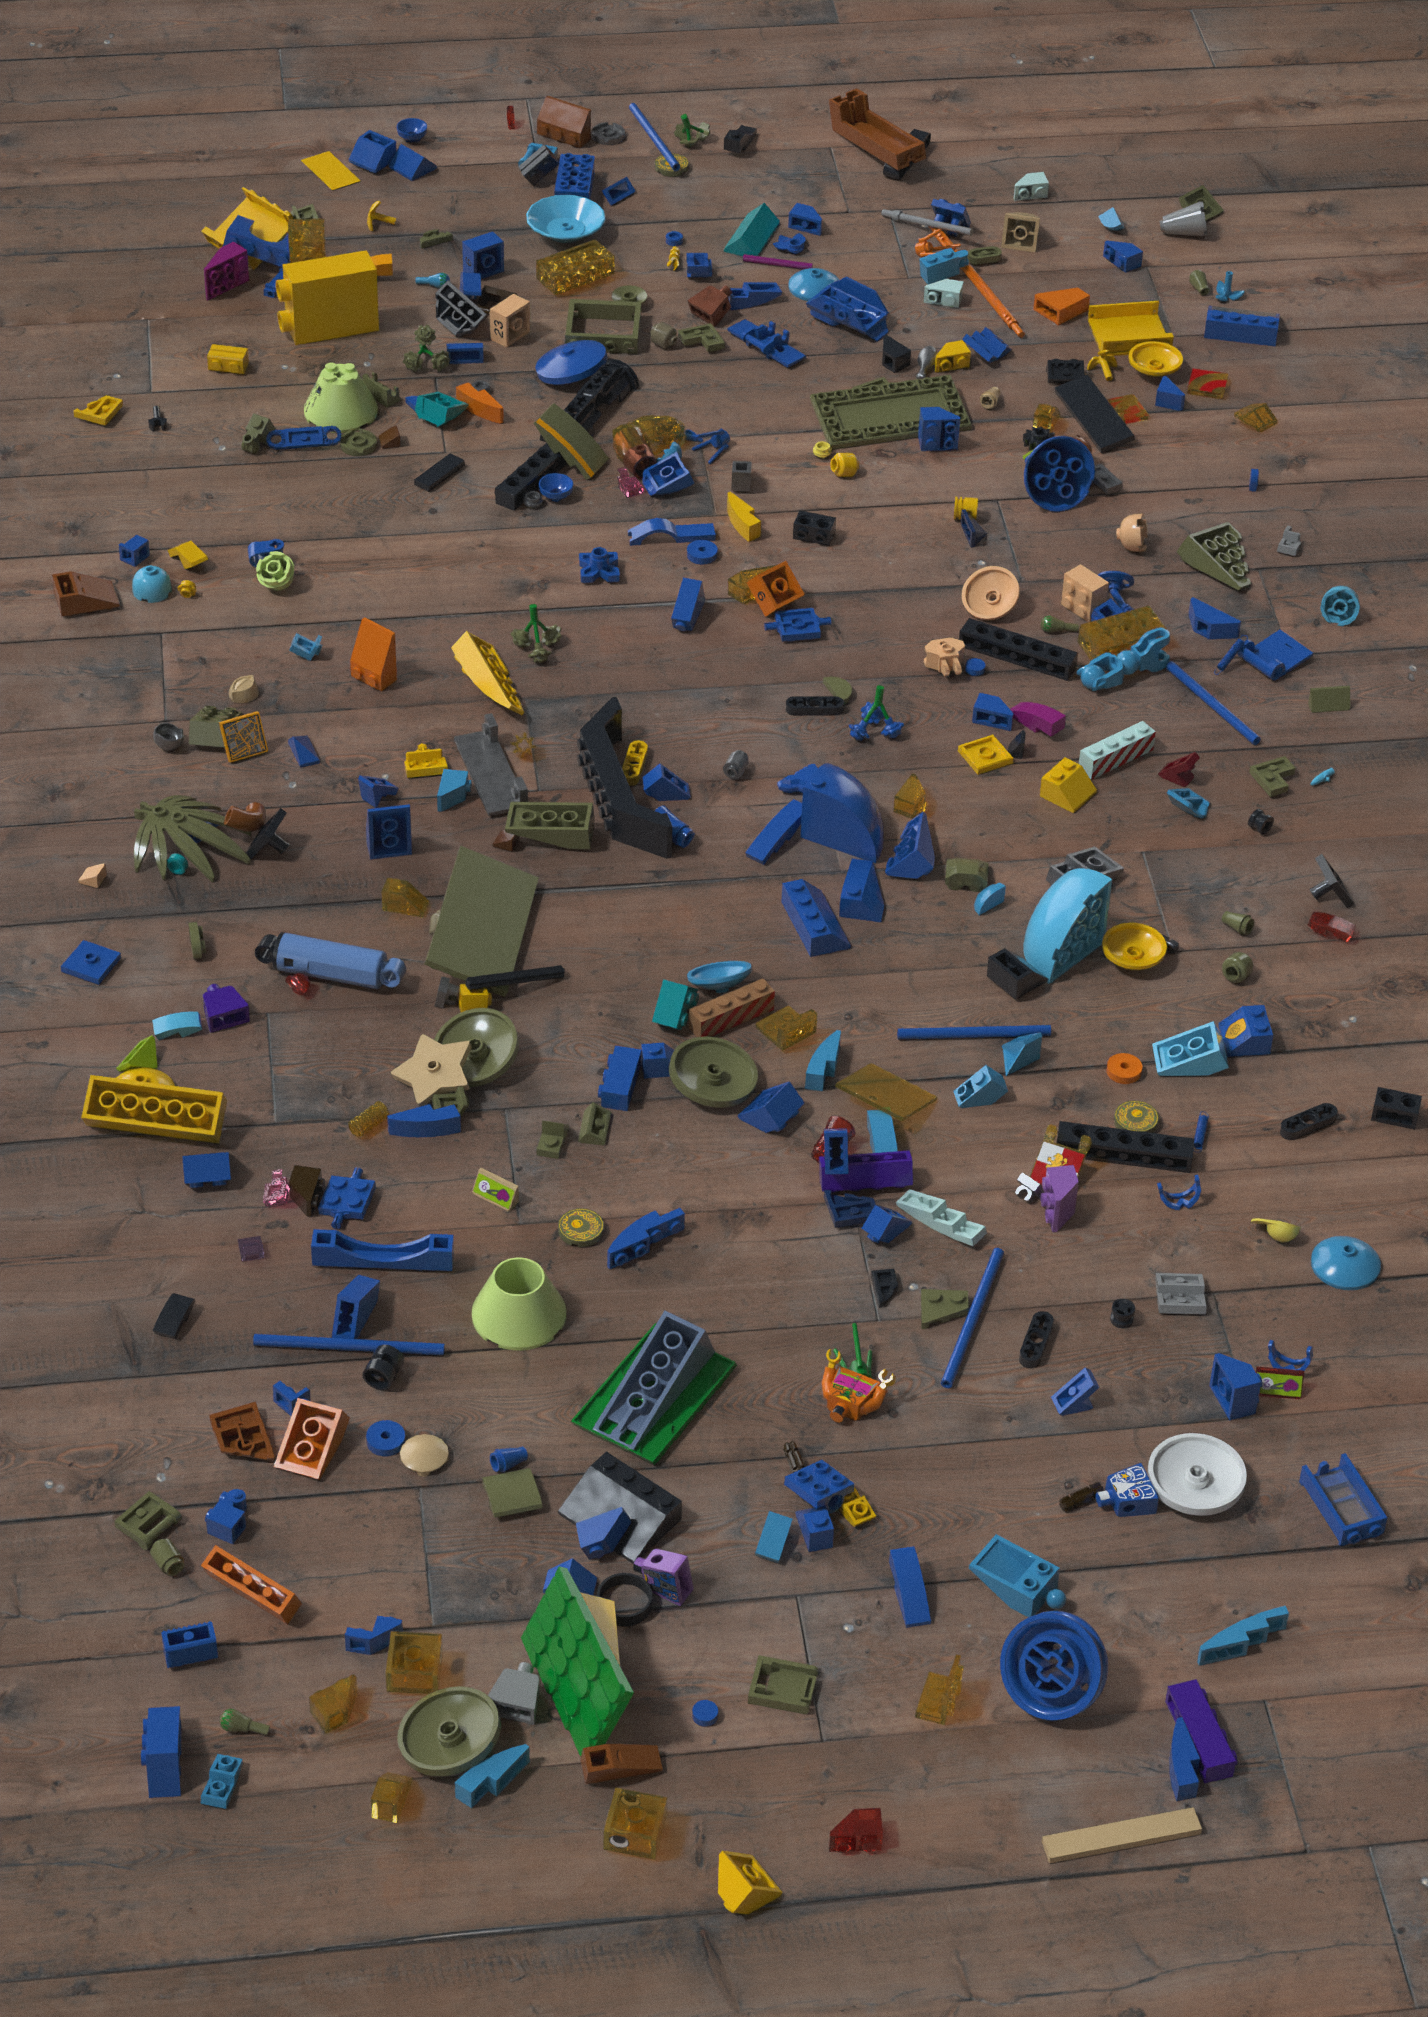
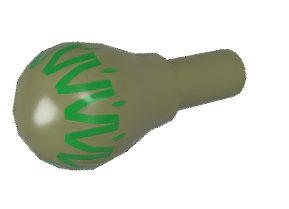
[1040,615,1079,633]
[219,1709,270,1735]

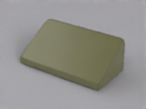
[1308,686,1350,713]
[578,1102,611,1145]

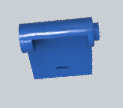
[1238,629,1313,681]

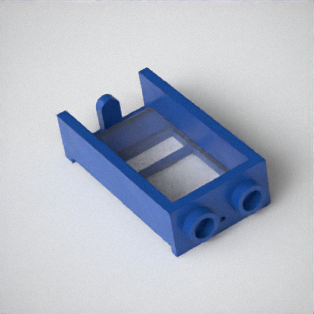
[1299,1453,1387,1547]

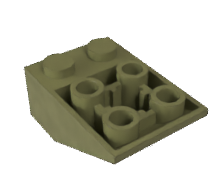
[189,706,242,747]

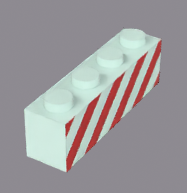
[1079,721,1156,780]

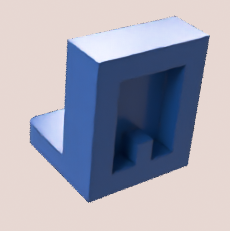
[273,1381,311,1416]

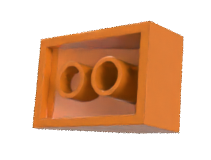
[350,617,397,692]
[274,1398,350,1480]

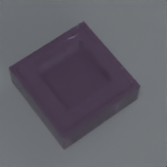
[237,1236,265,1262]

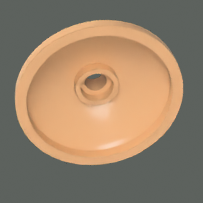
[962,566,1020,620]

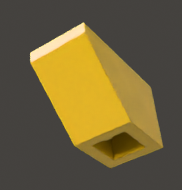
[935,340,971,373]

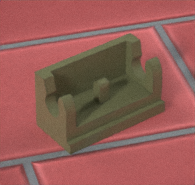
[362,372,401,408]

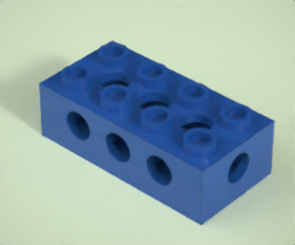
[554,153,595,200]

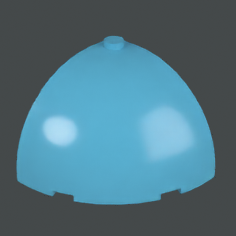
[1023,868,1112,984]

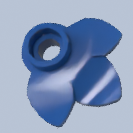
[773,233,806,254]

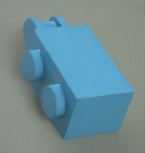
[919,248,969,285]

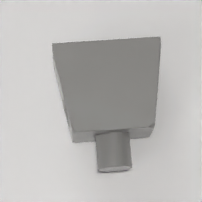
[488,1662,540,1725]

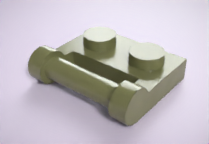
[114,1491,182,1550]

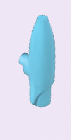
[1310,768,1335,785]

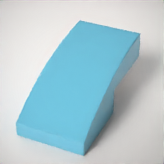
[152,1012,202,1041]

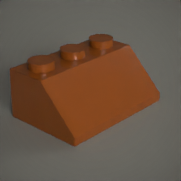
[537,95,591,148]

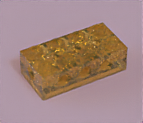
[288,219,326,263]
[536,240,615,295]
[1077,605,1167,660]

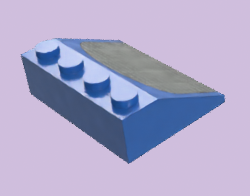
[1204,306,1280,346]

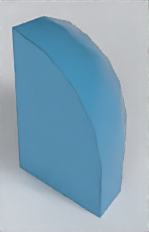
[1098,207,1125,231]
[974,883,1006,915]

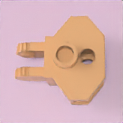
[924,638,965,677]

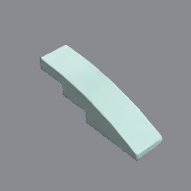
[896,1189,987,1246]

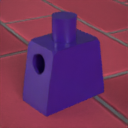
[202,984,250,1033]

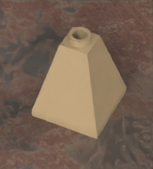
[1001,212,1040,252]

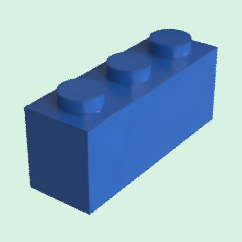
[598,1046,641,1111]

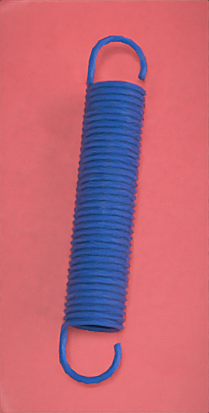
[1214,635,1248,675]
[1193,1111,1209,1152]

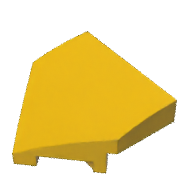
[404,743,448,778]

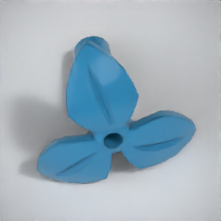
[1216,271,1245,301]

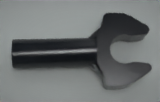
[148,405,167,432]

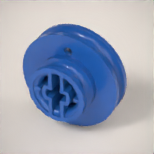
[1000,1611,1108,1720]

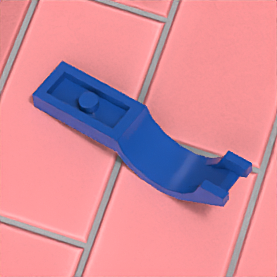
[628,518,716,546]

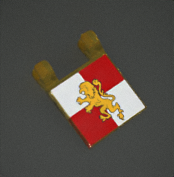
[1030,1124,1092,1186]

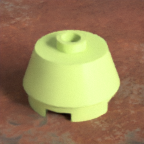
[256,551,294,591]

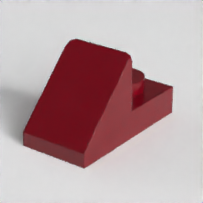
[1158,751,1200,787]

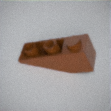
[580,1744,663,1784]

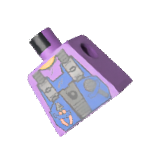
[633,1549,693,1606]

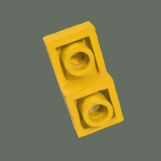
[838,1480,876,1527]

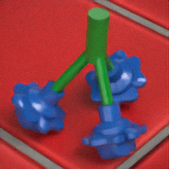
[849,685,904,741]

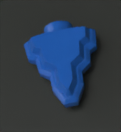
[777,764,818,794]

